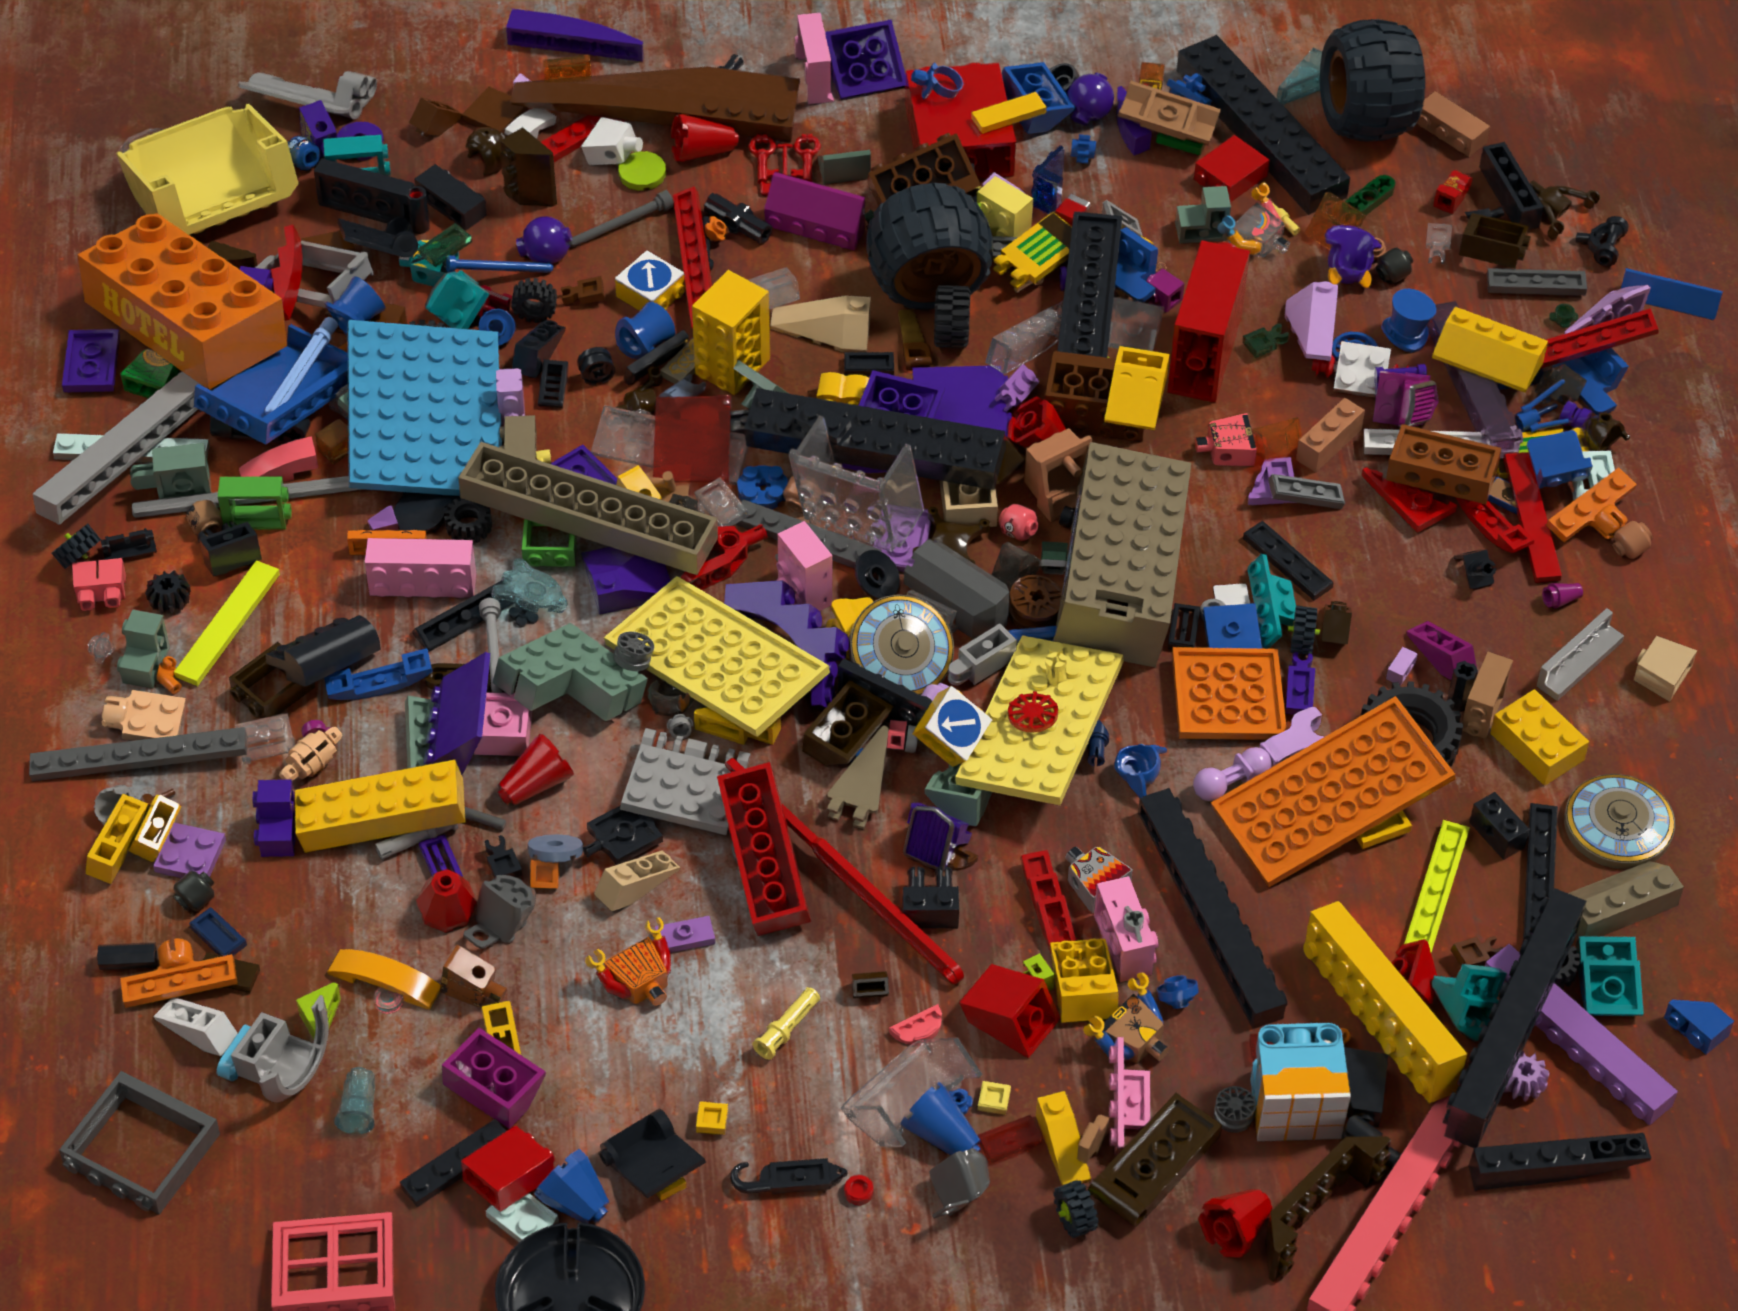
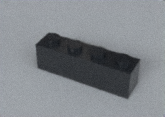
[1479,142,1544,230]

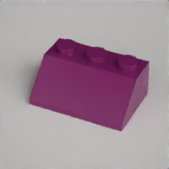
[442,1028,546,1129]

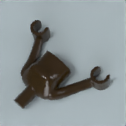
[1530,180,1600,239]
[611,366,684,432]

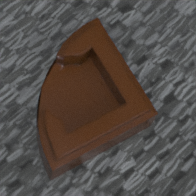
[947,845,978,870]

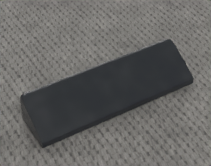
[412,580,516,651]

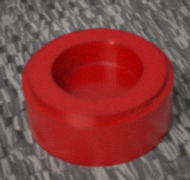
[844,1175,874,1206]

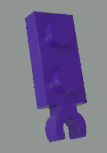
[1285,652,1315,715]

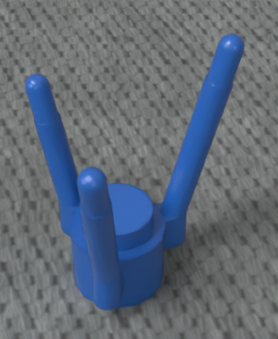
[1514,379,1569,433]

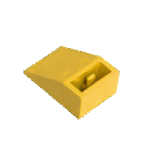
[1104,346,1169,430]
[1050,938,1118,1023]

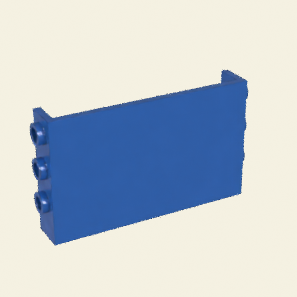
[194,324,348,445]

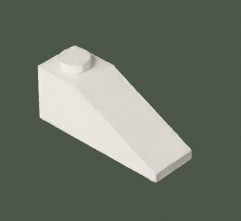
[154,997,238,1056]

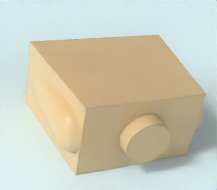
[1634,636,1697,702]

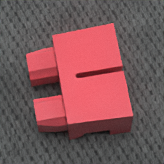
[72,558,126,611]

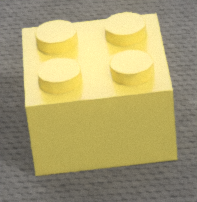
[977,176,1033,237]

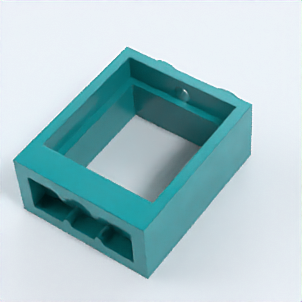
[324,135,391,176]

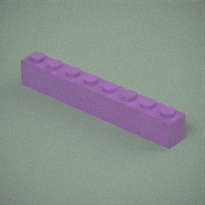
[1485,944,1678,1125]

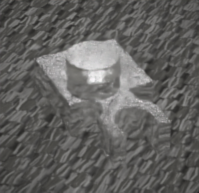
[1426,223,1452,264]

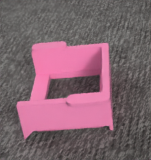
[794,13,834,104]

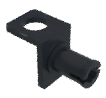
[1454,549,1496,589]

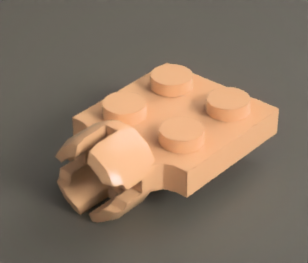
[102,690,186,741]

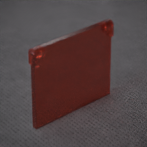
[653,395,732,483]

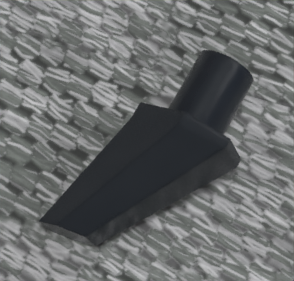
[1465,207,1505,219]

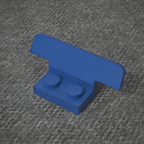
[1115,227,1158,303]
[1552,348,1629,415]

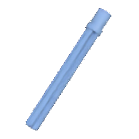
[264,317,338,415]

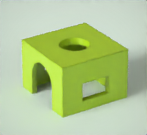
[1023,954,1054,991]

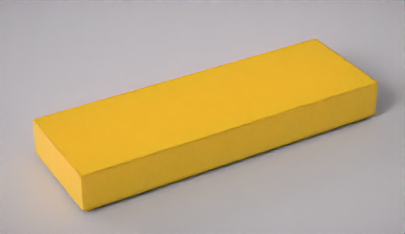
[972,92,1047,133]

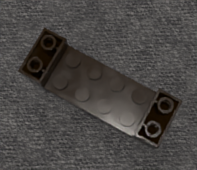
[1265,1136,1391,1282]

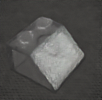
[1108,297,1165,352]

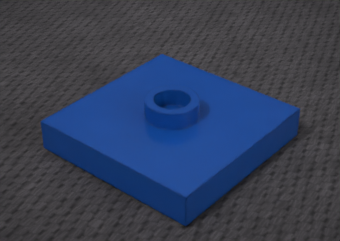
[1203,603,1262,649]

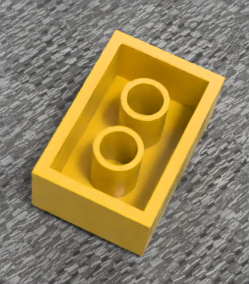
[1490,689,1589,786]

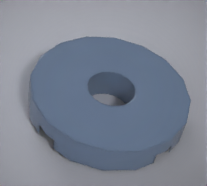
[528,834,583,863]

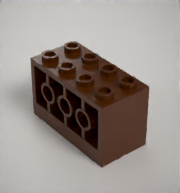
[867,133,981,206]
[1045,351,1145,442]

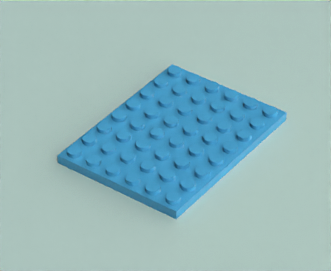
[347,320,502,496]

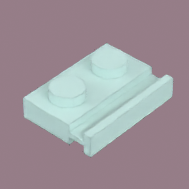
[486,1193,559,1242]

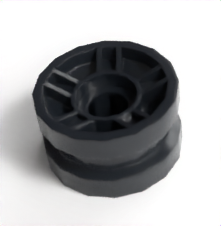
[577,347,615,386]

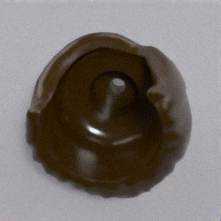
[465,127,505,175]

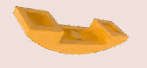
[327,949,440,1010]

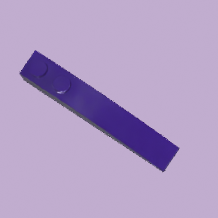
[506,9,644,62]

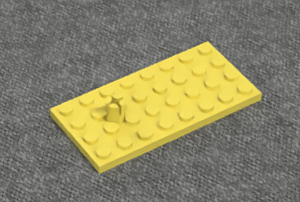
[604,576,830,737]
[955,636,1123,805]

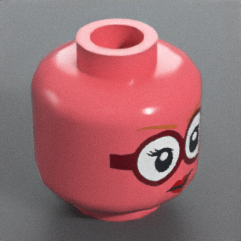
[999,504,1038,541]

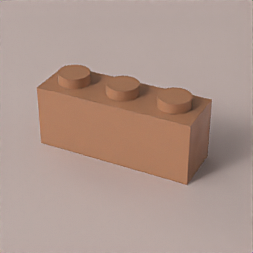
[1416,92,1490,157]
[1296,398,1365,472]

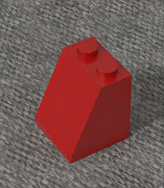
[959,964,1061,1058]

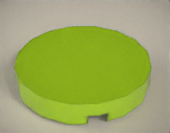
[619,151,666,191]

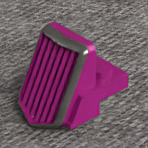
[1373,371,1439,427]

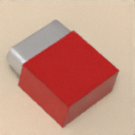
[1055,194,1091,227]

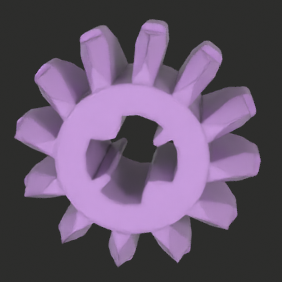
[1504,1051,1549,1102]

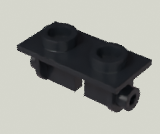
[100,528,157,560]

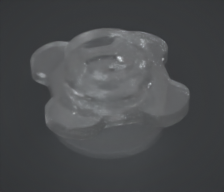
[88,632,115,664]

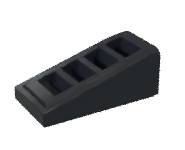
[538,359,569,408]

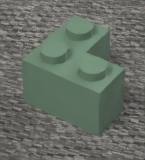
[1175,186,1231,244]
[117,610,170,689]

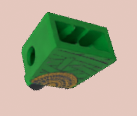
[121,349,180,399]

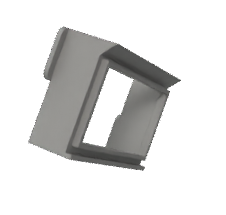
[256,241,374,308]

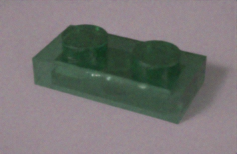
[418,223,472,267]

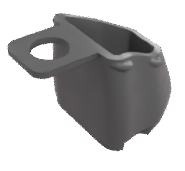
[463,875,536,949]
[929,1148,990,1218]

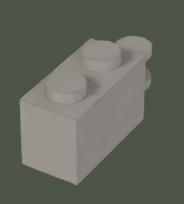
[948,624,1017,685]

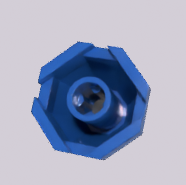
[534,1148,609,1224]

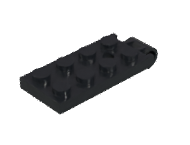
[838,659,932,731]

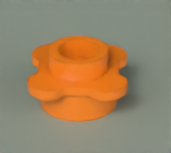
[704,216,729,241]

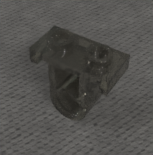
[991,542,1041,594]

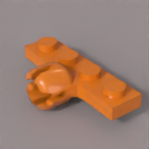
[1546,467,1637,542]
[120,938,238,1008]

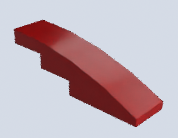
[271,224,303,321]
[1020,850,1076,954]

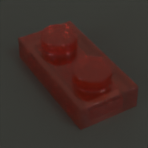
[978,1115,1043,1163]

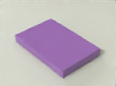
[873,503,932,572]

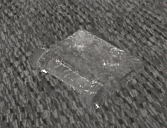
[235,713,295,765]

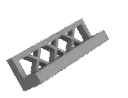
[1537,608,1624,701]

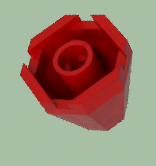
[1008,396,1066,448]
[416,869,477,933]
[1198,1189,1273,1258]

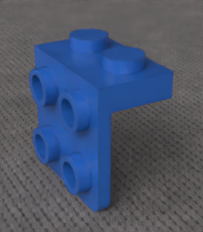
[1527,430,1593,488]

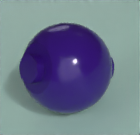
[1067,72,1114,126]
[516,216,572,264]

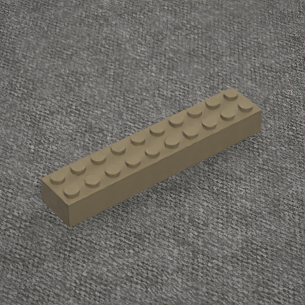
[458,442,718,575]

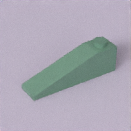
[925,763,992,826]

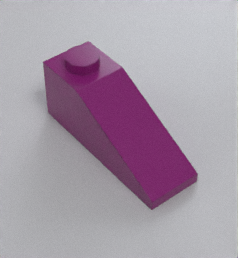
[1406,621,1477,680]

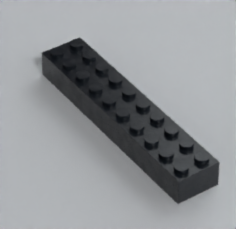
[1176,35,1350,215]
[744,388,1006,490]
[1443,888,1586,1148]

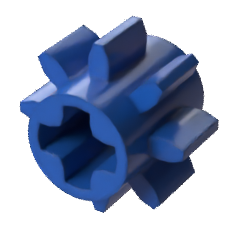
[1071,134,1096,163]

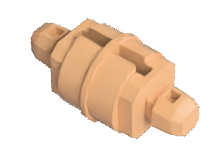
[279,727,342,781]

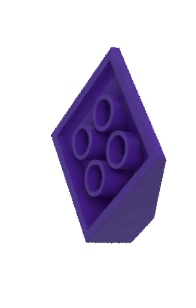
[825,19,906,99]
[581,547,670,615]

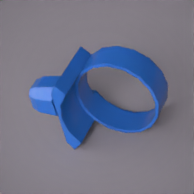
[911,63,963,99]

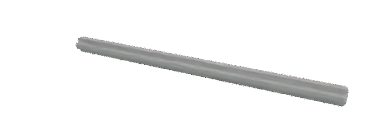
[132,476,363,518]

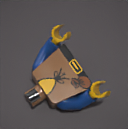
[1083,973,1169,1063]

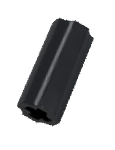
[1447,661,1478,712]
[97,942,158,970]

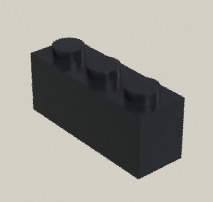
[414,164,487,231]

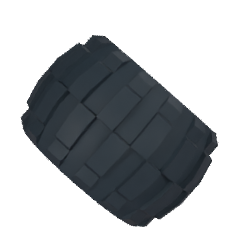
[1320,19,1425,142]
[866,183,993,310]

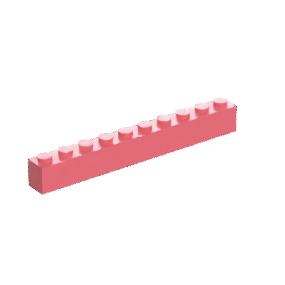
[1307,1095,1462,1311]

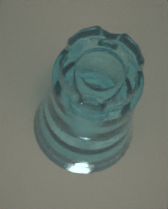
[334,1067,376,1134]

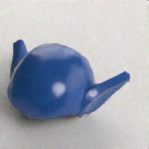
[1114,744,1167,797]

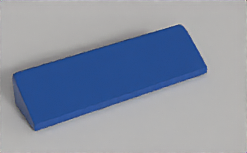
[1621,268,1723,320]

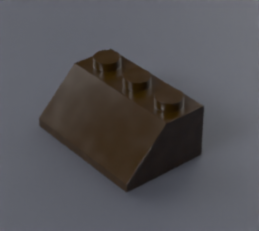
[500,127,557,206]
[802,680,894,765]

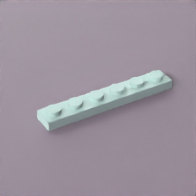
[53,433,210,463]

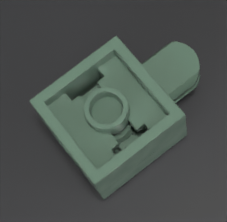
[130,443,212,499]

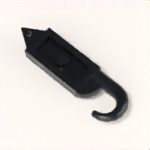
[730,1158,848,1194]

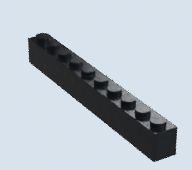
[1138,788,1288,1029]

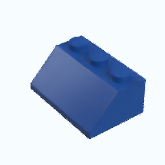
[1001,62,1075,134]

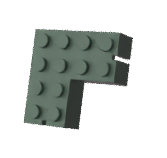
[492,623,648,721]

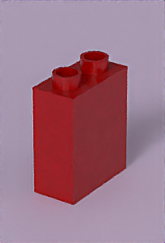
[905,63,1016,179]
[1167,240,1250,403]

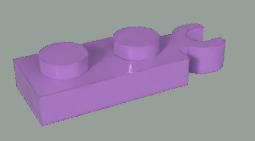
[995,364,1040,411]

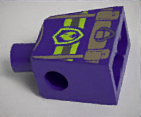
[299,100,337,158]

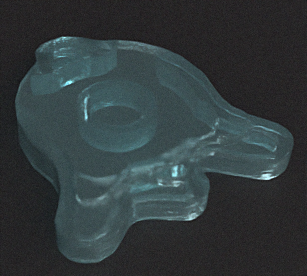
[491,558,568,613]

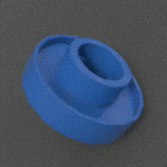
[479,309,516,345]
[1156,975,1199,1009]

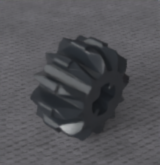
[145,570,191,614]

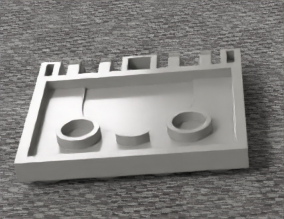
[620,728,751,835]

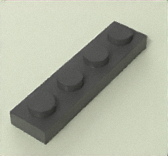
[1487,268,1587,296]

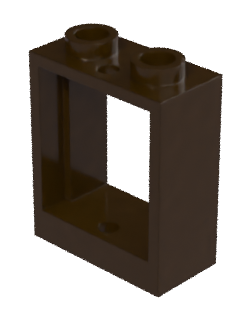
[1459,213,1531,269]
[229,642,315,723]

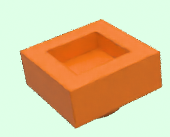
[530,858,559,888]

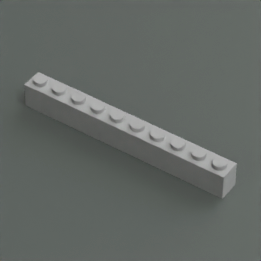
[33,372,226,525]

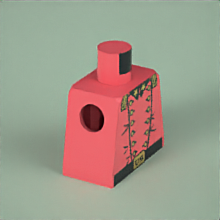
[1195,413,1257,466]

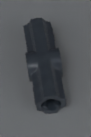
[704,193,772,244]

